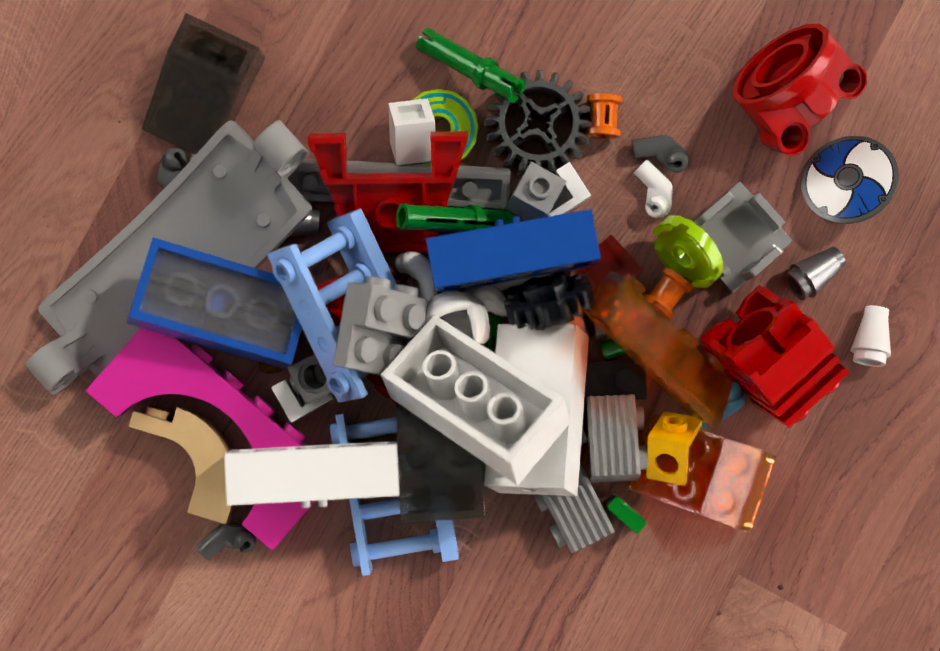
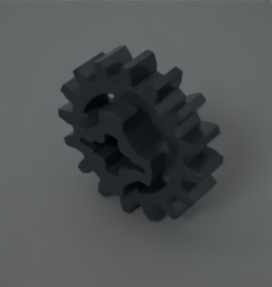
[504,272,595,330]

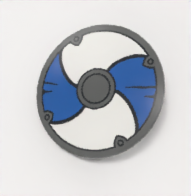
[801,136,899,224]

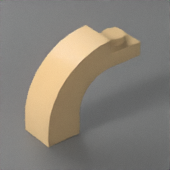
[128,406,237,524]

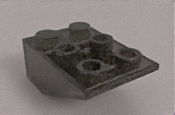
[142,13,265,154]
[396,402,485,523]

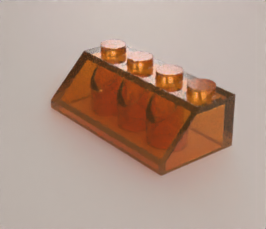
[582,271,732,430]

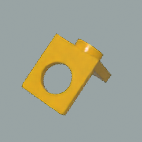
[646,411,702,486]

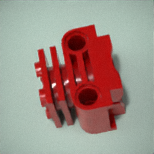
[700,285,850,428]

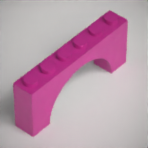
[86,328,315,551]

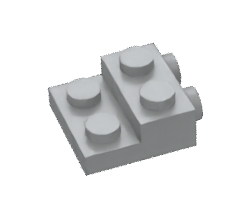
[333,276,428,376]

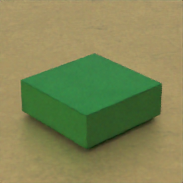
[603,494,646,534]

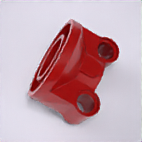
[733,24,868,156]

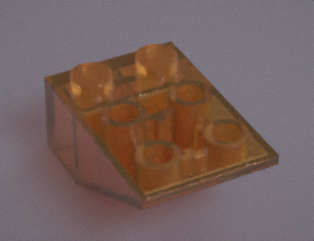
[627,414,776,532]

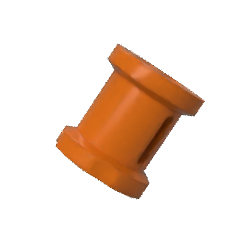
[585,93,622,139]
[641,267,693,320]

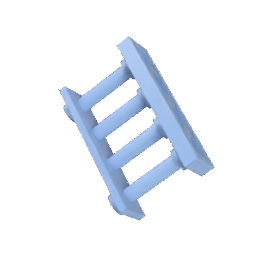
[267,208,412,403]
[330,411,459,576]

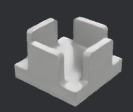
[694,181,793,294]

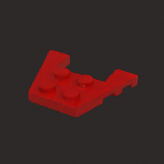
[307,131,468,253]

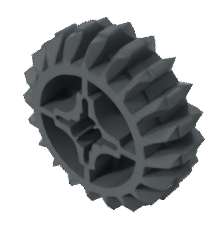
[484,70,592,176]

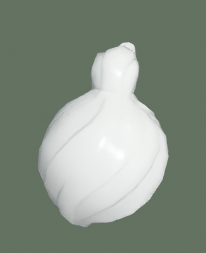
[423,285,507,344]

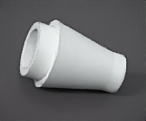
[850,305,891,367]

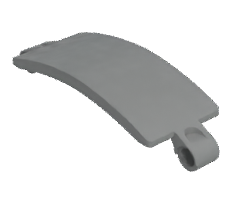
[25,120,312,396]

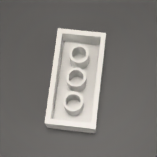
[381,314,570,485]

